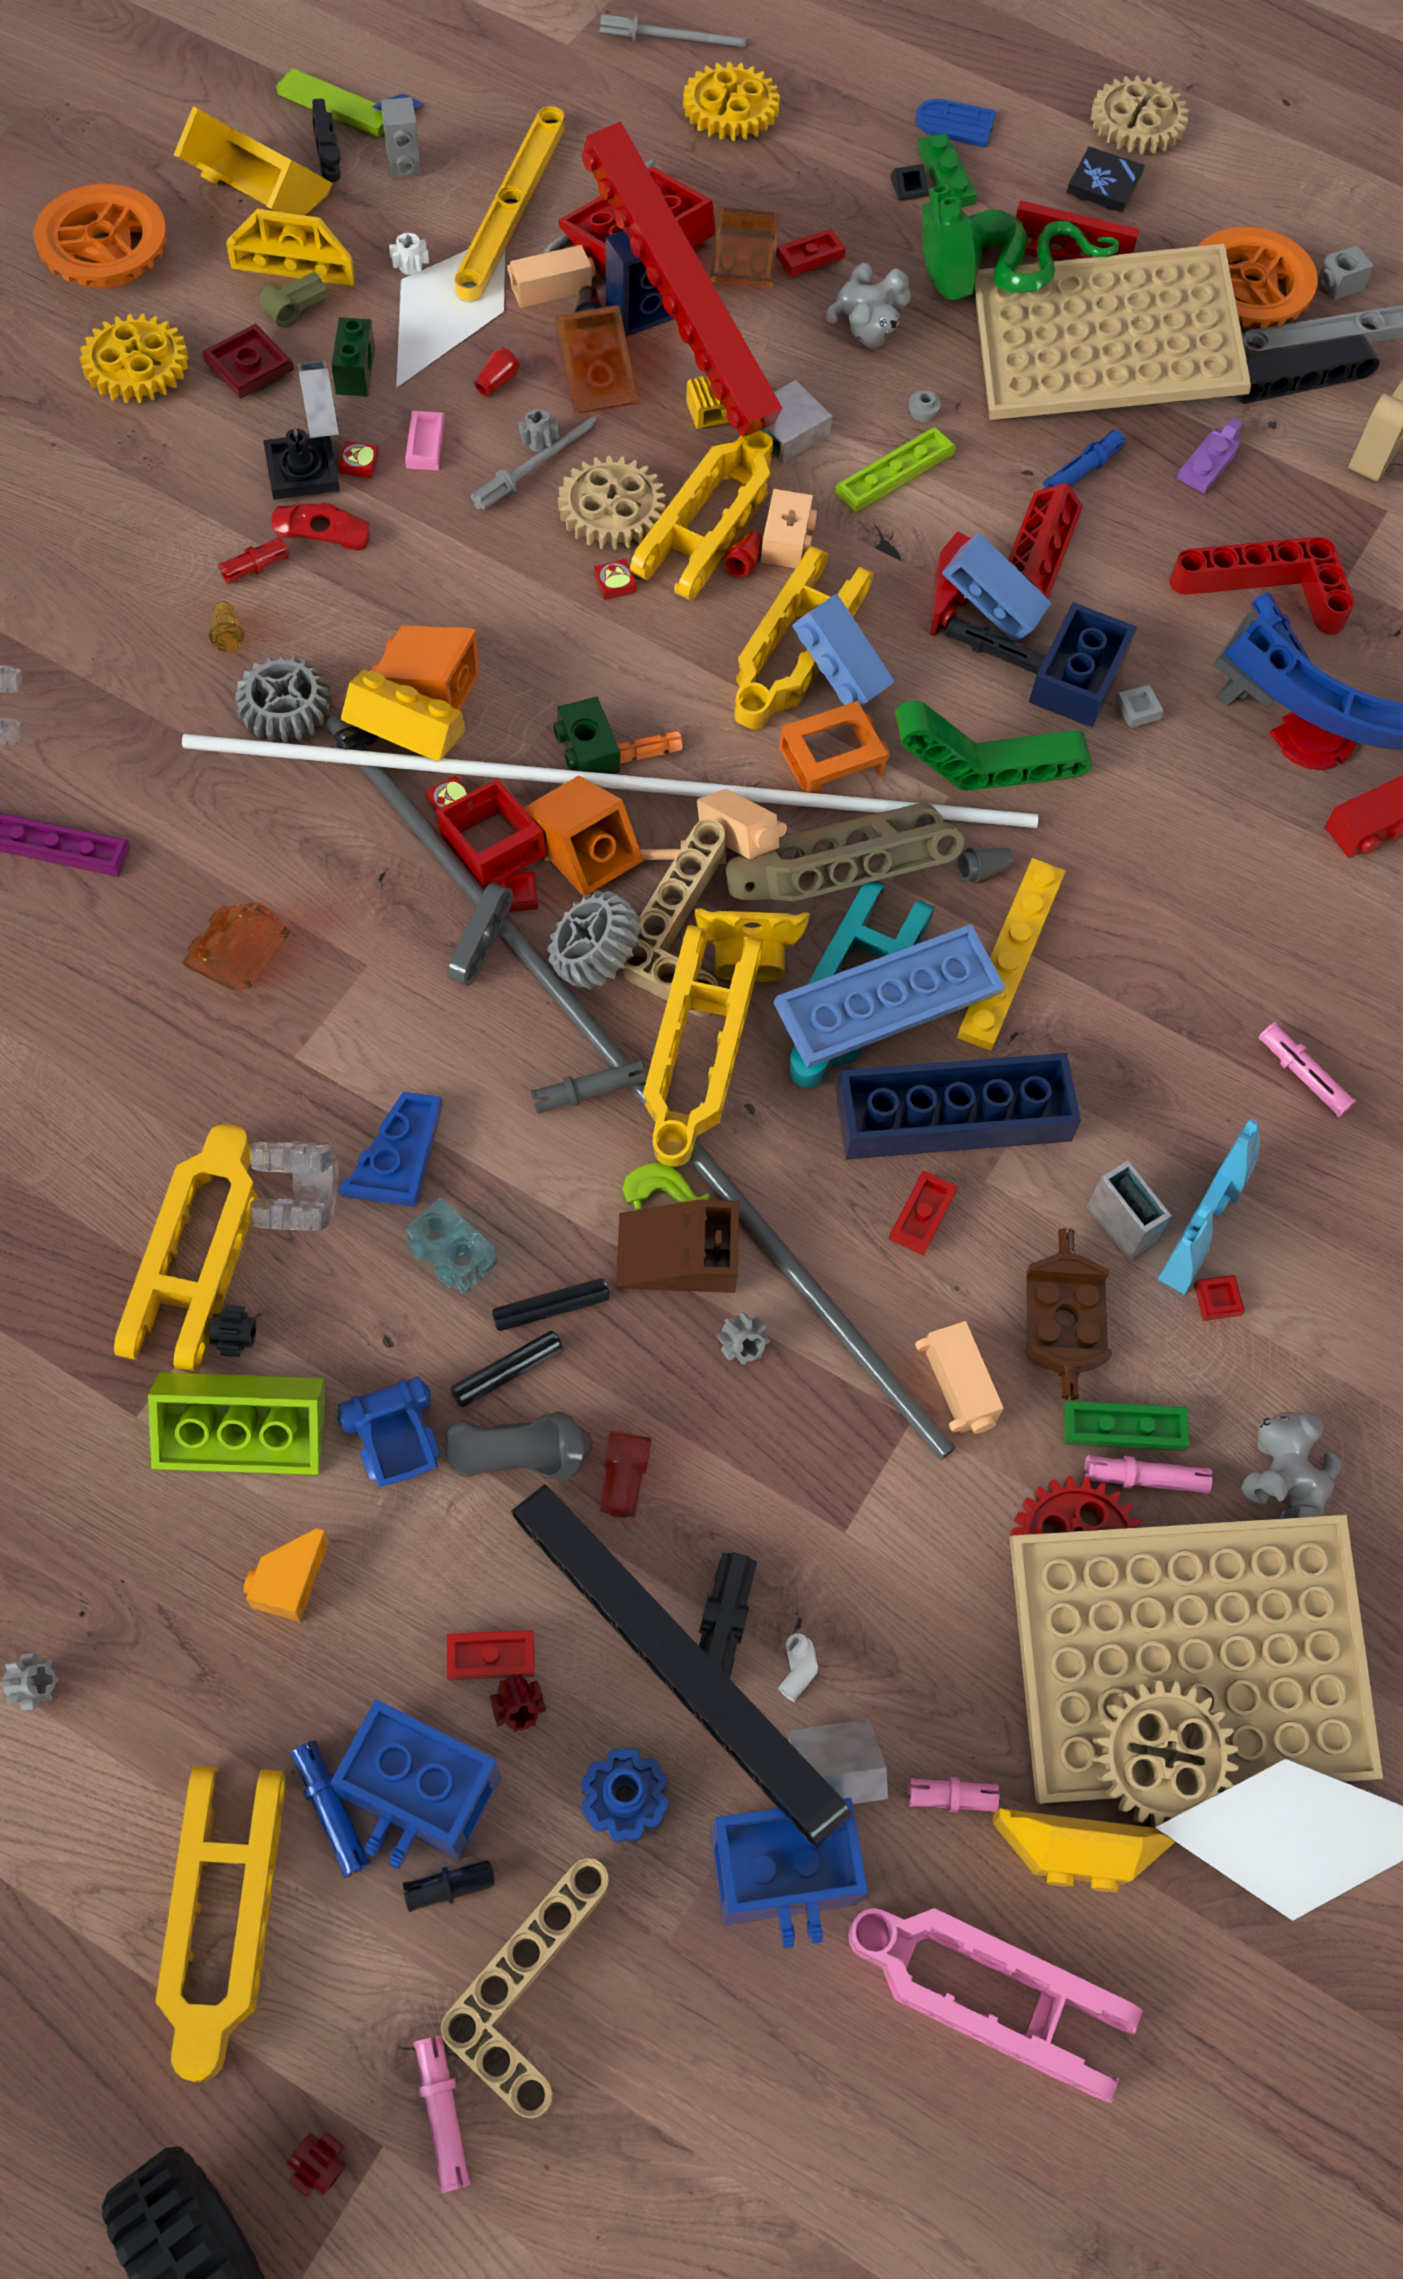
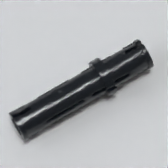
[945,616,1046,675]

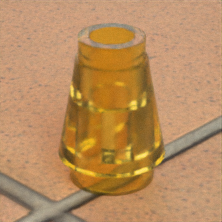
[209,601,244,652]

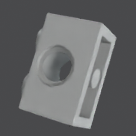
[381,97,421,178]

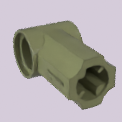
[259,271,327,328]

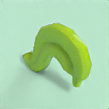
[622,1162,710,1210]

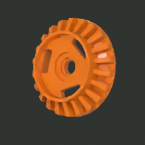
[34,184,167,288]
[1198,226,1318,330]

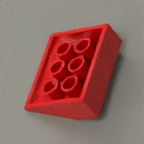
[558,166,716,280]

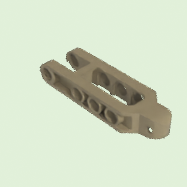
[726,803,964,902]

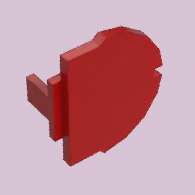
[1269,712,1356,770]

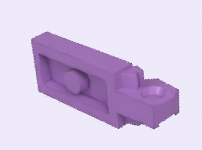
[1177,417,1244,494]

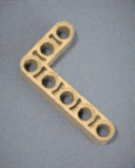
[1348,379,1403,482]
[621,819,726,1017]
[441,1858,609,2119]

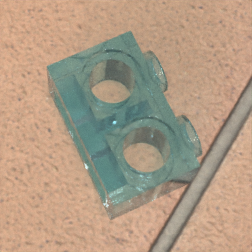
[405,1196,497,1294]

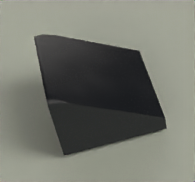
[890,164,929,201]

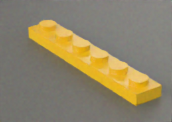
[957,858,1066,1051]

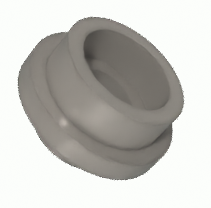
[908,391,941,422]

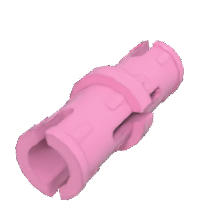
[908,1777,999,1814]

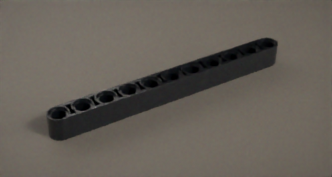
[511,1484,852,1847]

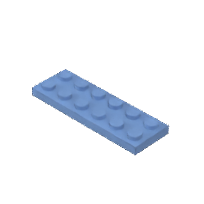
[773,924,1006,1068]

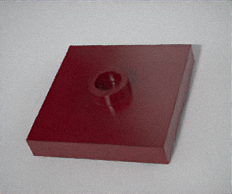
[202,323,294,399]

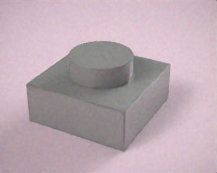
[1115,684,1164,728]

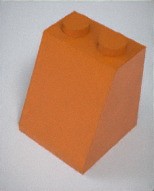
[371,625,479,710]
[523,776,644,896]

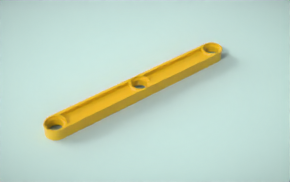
[454,106,565,301]

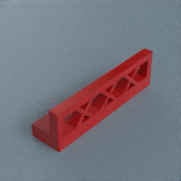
[1016,200,1140,262]
[1008,483,1083,599]

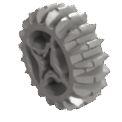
[235,654,332,743]
[547,890,642,990]

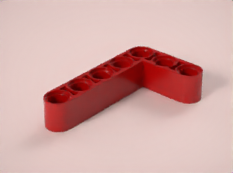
[1169,537,1355,635]

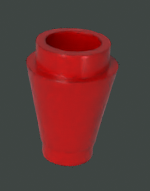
[474,348,520,397]
[724,531,763,578]

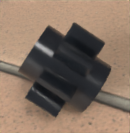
[209,1305,256,1357]

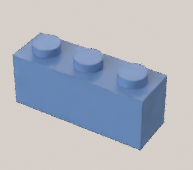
[942,533,1052,642]
[791,593,895,706]

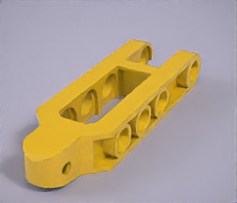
[630,430,773,601]
[734,546,874,730]
[643,925,763,1167]
[114,1124,259,1374]
[155,1765,286,2083]

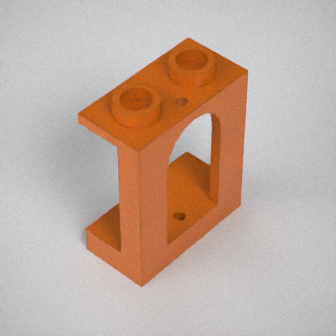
[779,701,890,794]

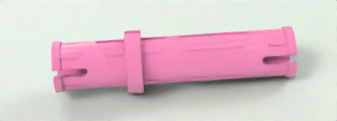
[1258,1022,1356,1118]
[1084,1455,1213,1494]
[413,2035,471,2193]

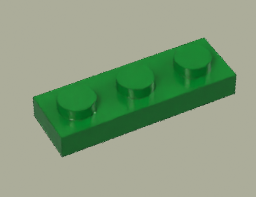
[917,133,977,207]
[1063,1401,1190,1451]

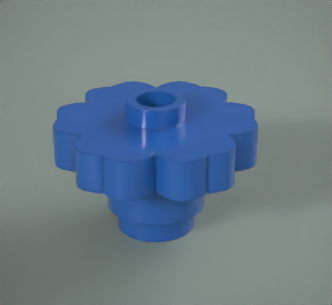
[581,1748,669,1843]

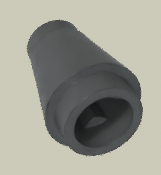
[957,847,1013,883]

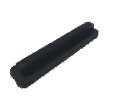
[492,1278,609,1331]
[451,1331,563,1407]

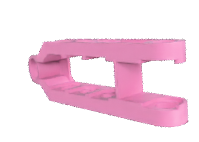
[848,1908,1143,2103]

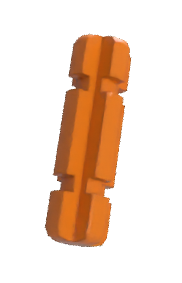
[617,730,683,764]

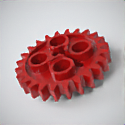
[1010,1476,1142,1553]

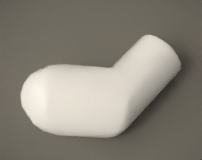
[778,1633,818,1702]

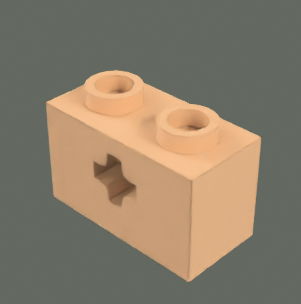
[761,489,817,568]

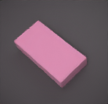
[405,411,445,471]

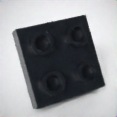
[263,429,340,500]

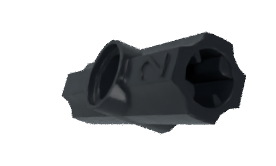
[699,1552,757,1679]

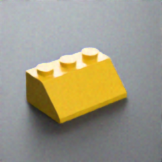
[341,669,465,762]

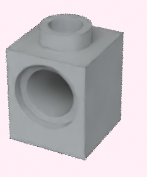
[1318,245,1374,301]

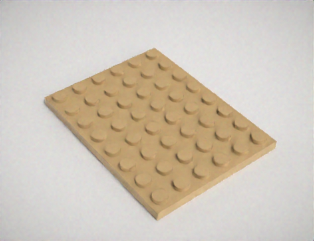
[974,243,1251,420]
[1009,1515,1383,1804]

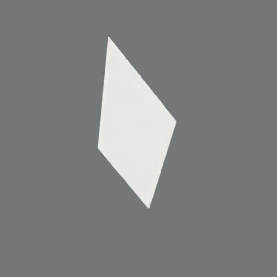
[396,250,505,388]
[1155,1759,1403,1921]

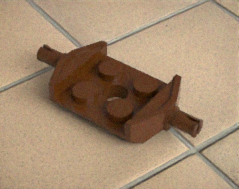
[1026,1228,1112,1400]

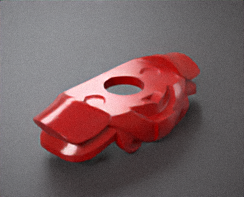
[271,503,370,551]

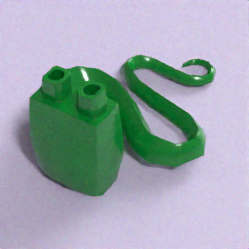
[922,184,1119,300]

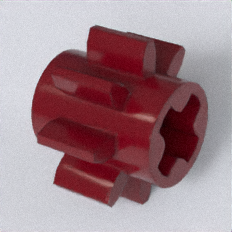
[489,1674,546,1732]
[287,2132,347,2197]

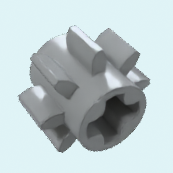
[518,409,560,452]
[716,1312,770,1365]
[0,1653,59,1711]

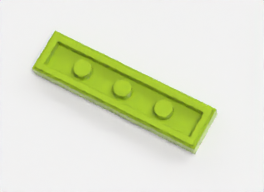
[276,68,384,138]
[835,427,956,513]

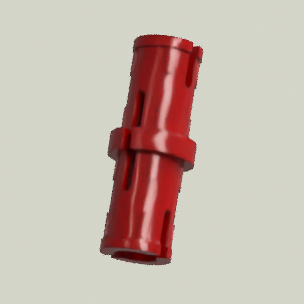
[218,536,289,584]

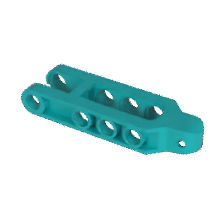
[788,881,935,1088]

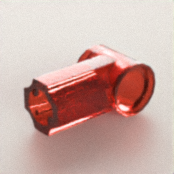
[600,1431,651,1518]

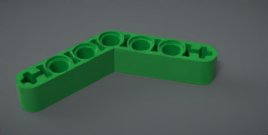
[895,700,1092,791]

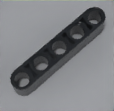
[1236,335,1380,404]

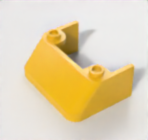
[174,106,333,215]

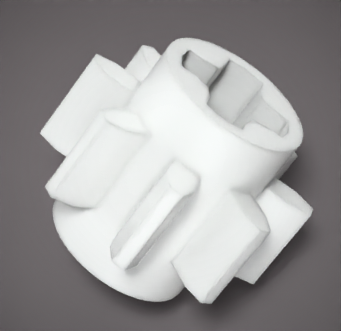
[389,233,429,275]

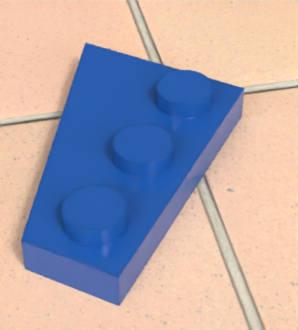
[338,1092,443,1207]

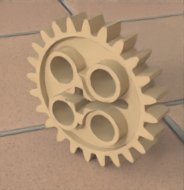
[1091,76,1189,154]
[558,455,666,550]
[1092,1680,1239,1828]

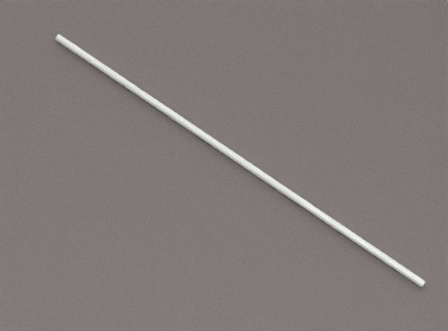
[182,734,1038,828]

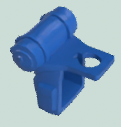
[337,1376,440,1488]

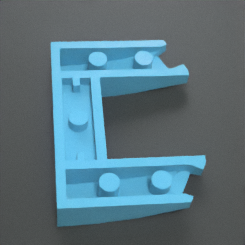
[1157,1118,1260,1295]

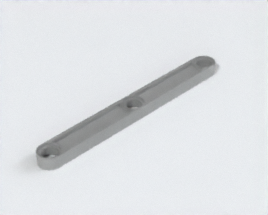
[1242,305,1403,359]

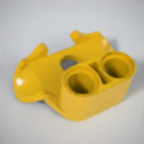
[695,908,810,982]

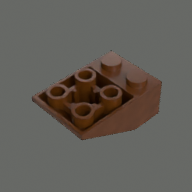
[616,1199,739,1293]

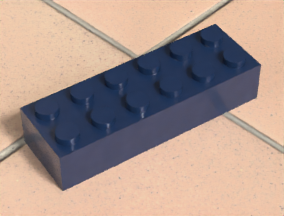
[836,1053,1081,1160]

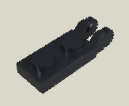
[312,99,340,183]

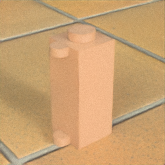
[507,245,596,308]
[697,788,787,860]
[915,1321,1004,1434]

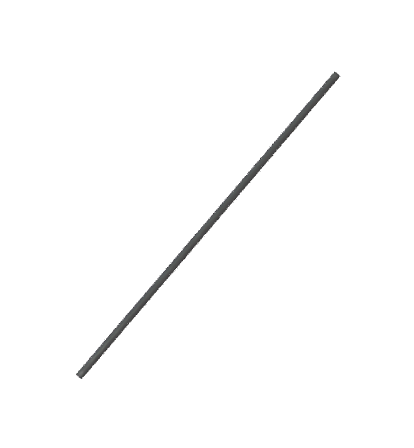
[325,714,956,1460]

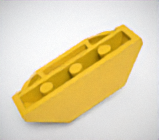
[226,209,355,286]
[993,1808,1176,1892]

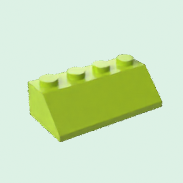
[148,1372,326,1475]

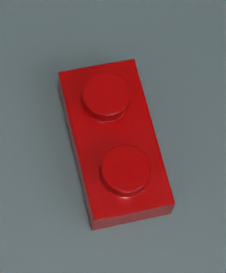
[776,228,846,277]
[889,1170,958,1256]
[447,1630,535,1681]

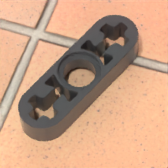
[448,882,513,986]

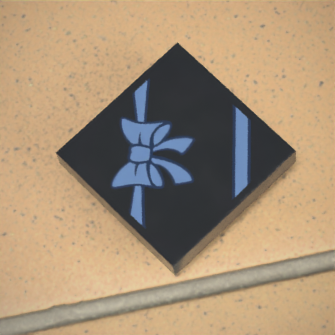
[1066,146,1145,212]

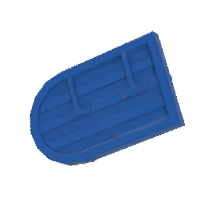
[916,99,996,147]

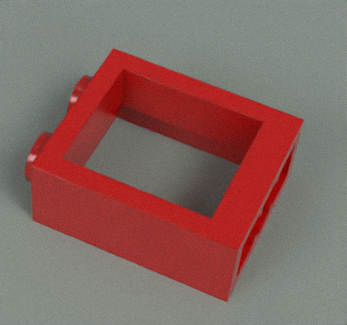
[435,779,547,889]

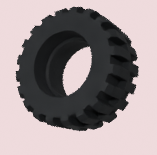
[101,2147,265,2279]

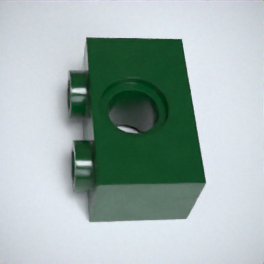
[331,317,375,397]
[553,696,620,774]

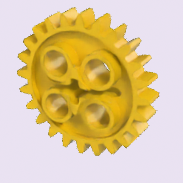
[683,62,780,141]
[80,314,189,403]

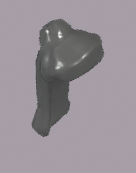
[445,1411,593,1481]

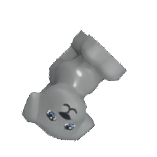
[824,263,911,350]
[1241,1412,1342,1519]

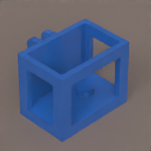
[330,1699,501,1869]
[711,1797,868,1948]

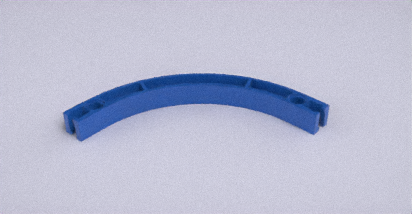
[1224,616,1403,750]

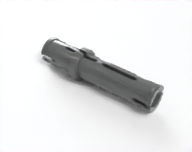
[531,1058,647,1114]

